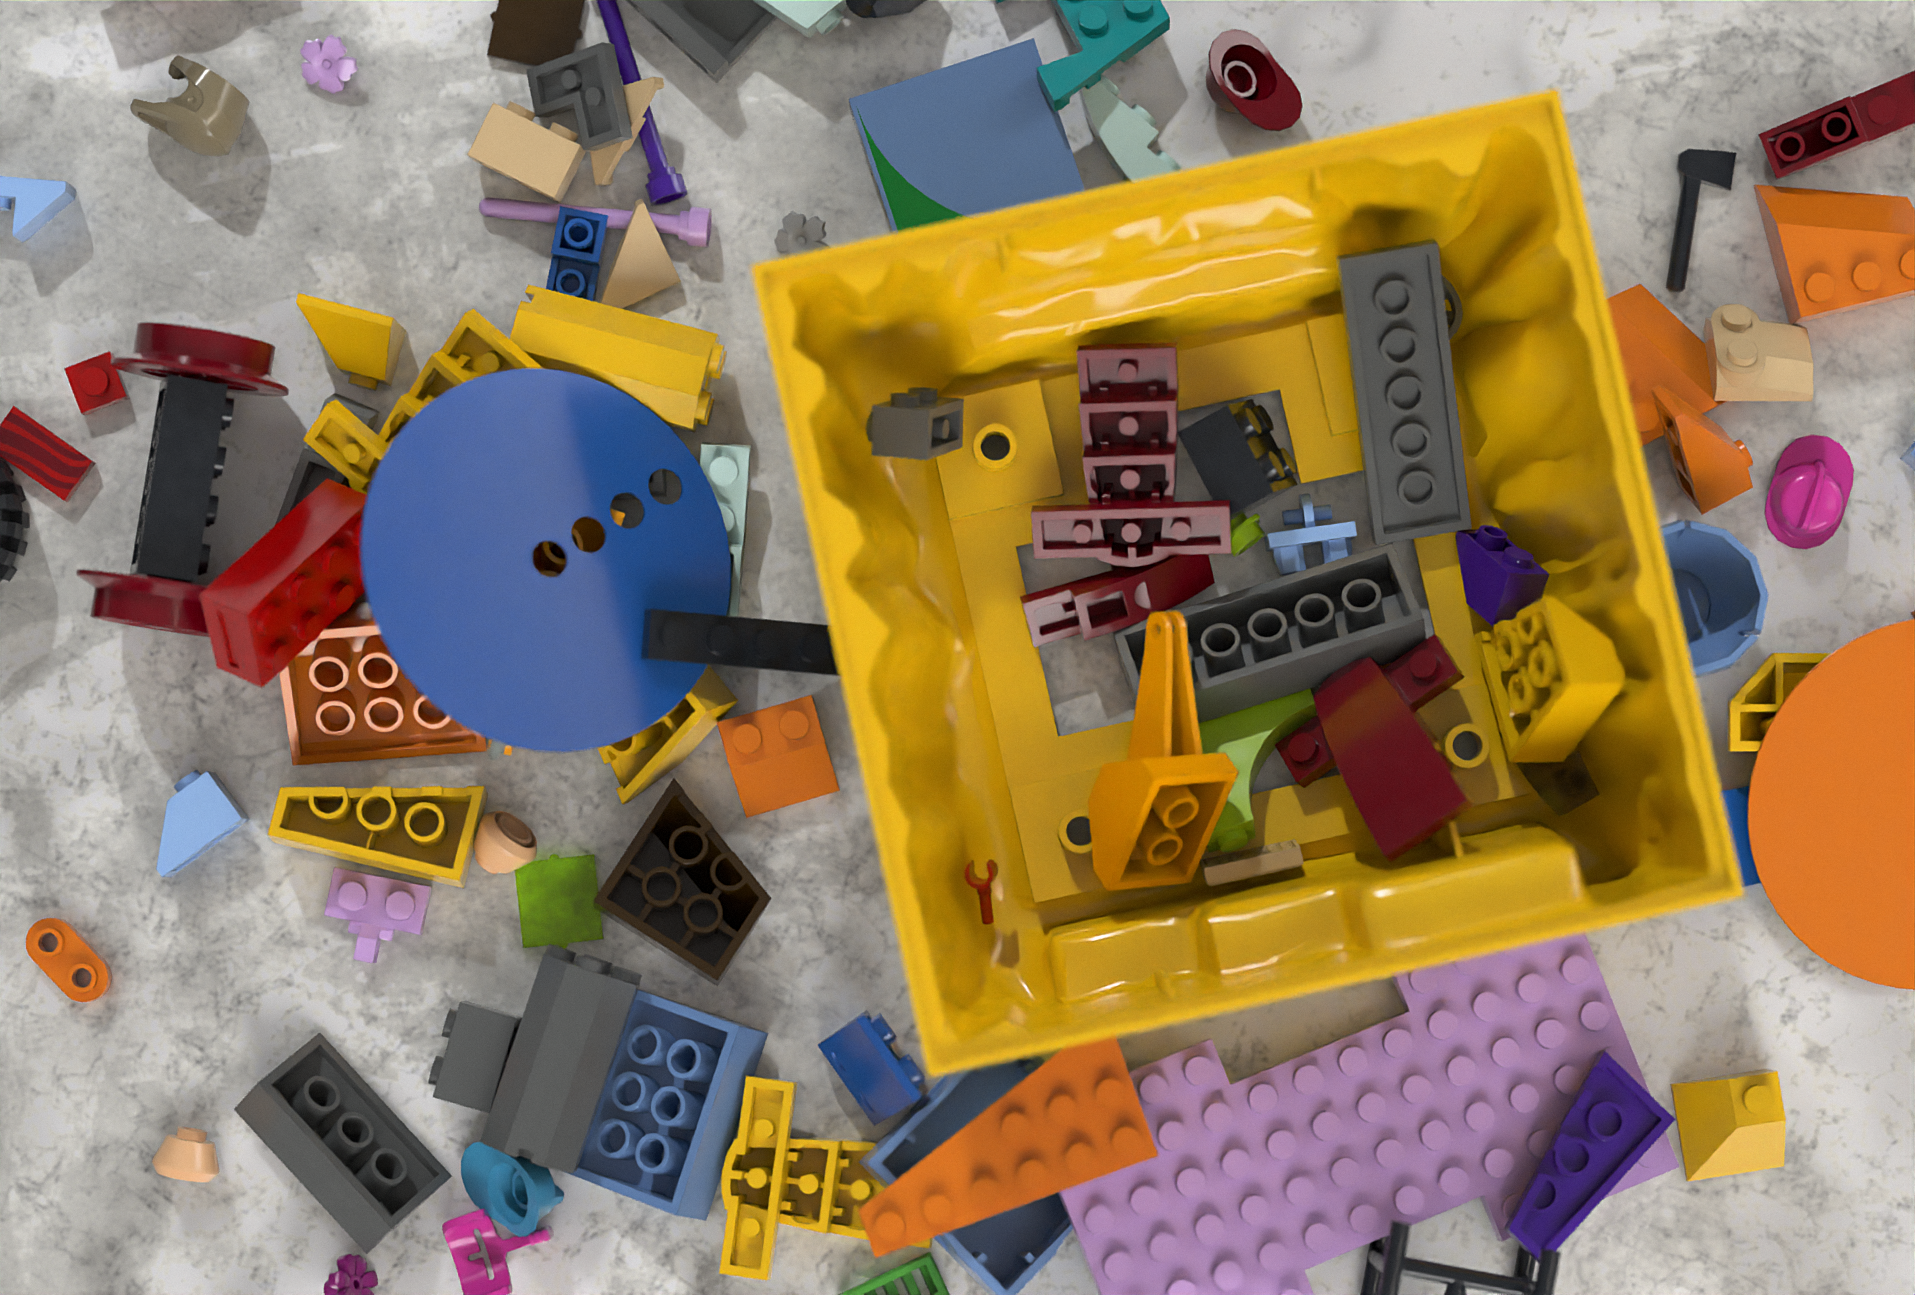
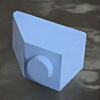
[156,770,250,877]

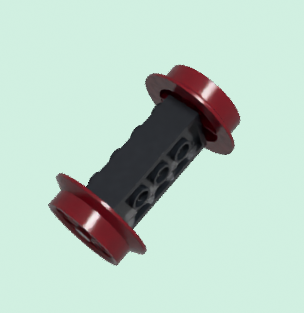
[76,322,289,637]

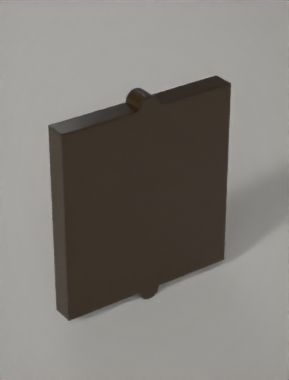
[487,0,586,66]

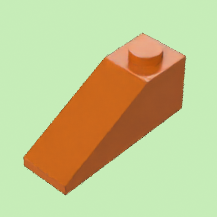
[1651,385,1753,515]

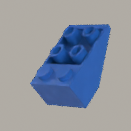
[818,1010,925,1126]

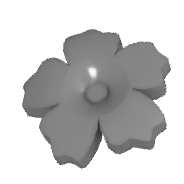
[774,211,830,257]

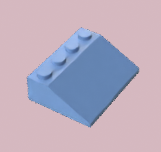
[565,989,768,1221]

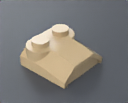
[1703,304,1813,401]

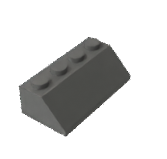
[234,1033,452,1254]

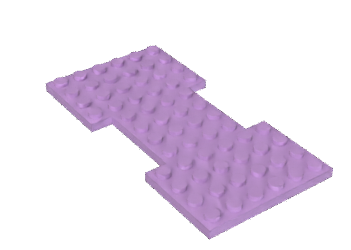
[1058,932,1680,1295]

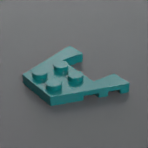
[995,0,1170,112]

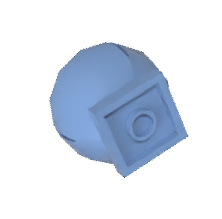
[1659,520,1769,679]

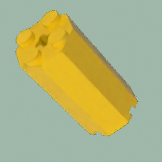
[510,284,727,433]

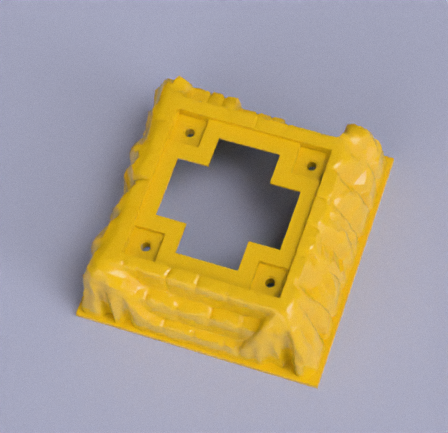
[751,88,1745,1077]

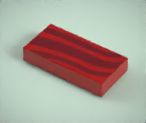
[0,406,96,502]

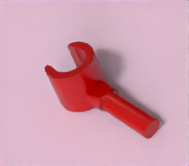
[964,859,998,925]

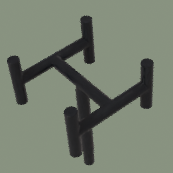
[1360,1220,1561,1295]

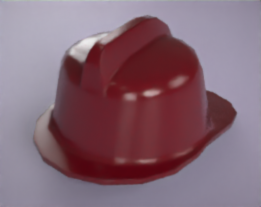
[1205,29,1303,131]

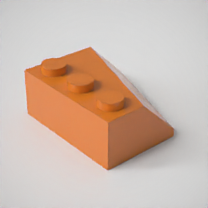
[1754,185,1915,324]

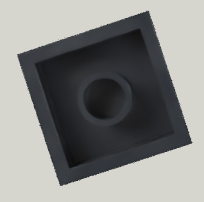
[1177,399,1298,517]

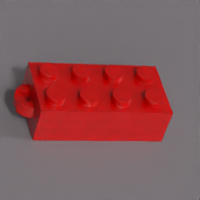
[199,479,368,688]

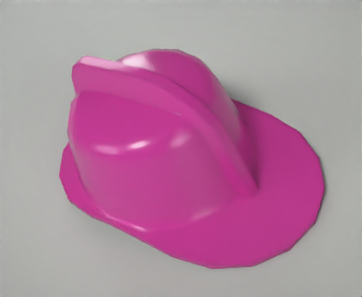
[1764,435,1854,549]

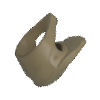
[130,55,250,157]

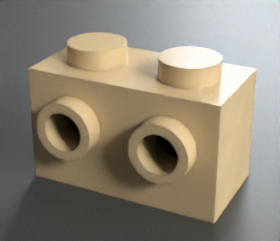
[467,101,586,204]

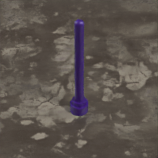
[596,0,688,206]

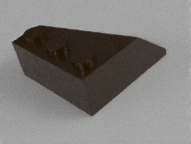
[593,778,771,987]

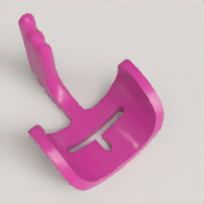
[442,1208,554,1295]

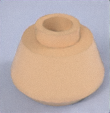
[473,811,537,874]
[152,1127,219,1182]

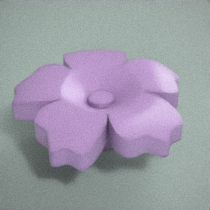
[300,35,358,93]

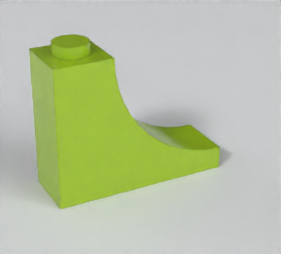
[1198,689,1316,853]

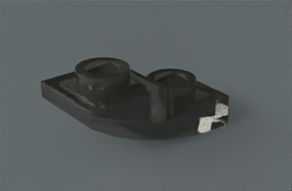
[1499,732,1599,816]

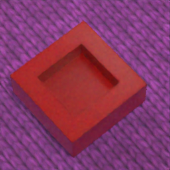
[64,351,130,416]

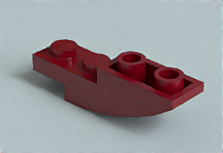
[1758,70,1915,180]
[1020,554,1215,647]

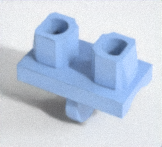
[1264,493,1357,576]

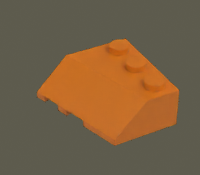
[1607,284,1728,448]

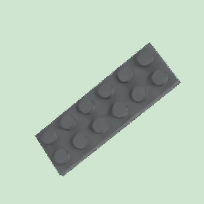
[1336,239,1472,545]

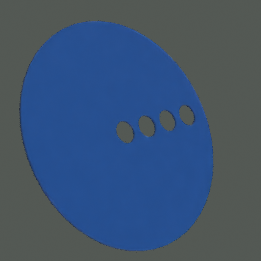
[361,368,731,753]

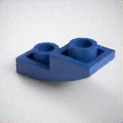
[546,206,609,302]

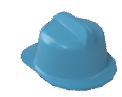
[461,1142,564,1237]

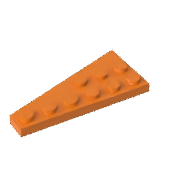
[858,1036,1159,1258]

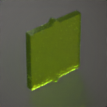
[515,854,604,948]

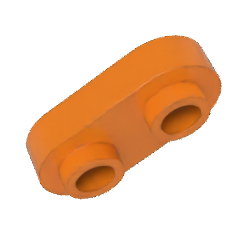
[26,918,112,1002]

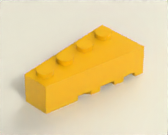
[267,786,488,888]

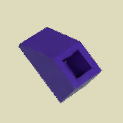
[1455,525,1549,626]

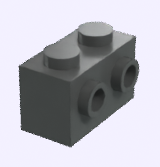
[866,387,964,460]

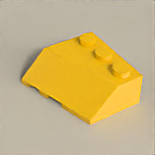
[1474,597,1625,762]
[597,665,738,805]

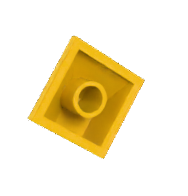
[296,293,406,391]
[1670,1069,1786,1181]

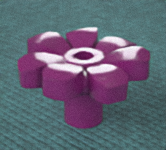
[324,1254,378,1295]

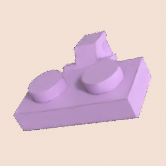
[324,867,432,963]

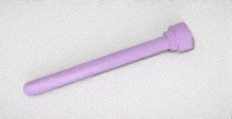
[479,197,712,247]

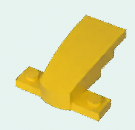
[303,308,544,495]
[719,1076,933,1281]

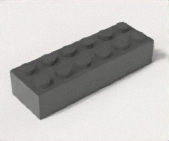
[1113,542,1426,724]

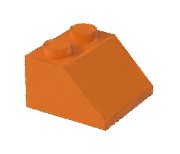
[717,695,840,818]

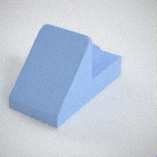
[0,176,76,242]

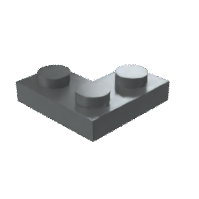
[526,42,633,151]

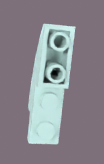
[1079,74,1181,183]
[700,442,751,617]

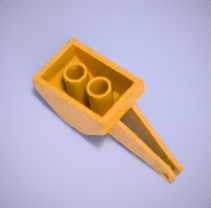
[1088,611,1239,891]

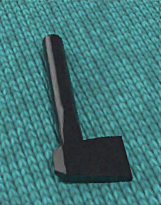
[1666,149,1736,292]

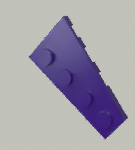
[1504,1051,1676,1262]

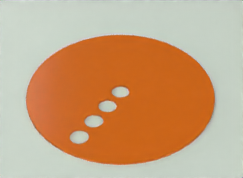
[1747,619,1915,990]

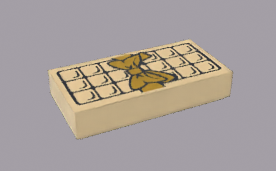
[1200,839,1304,886]

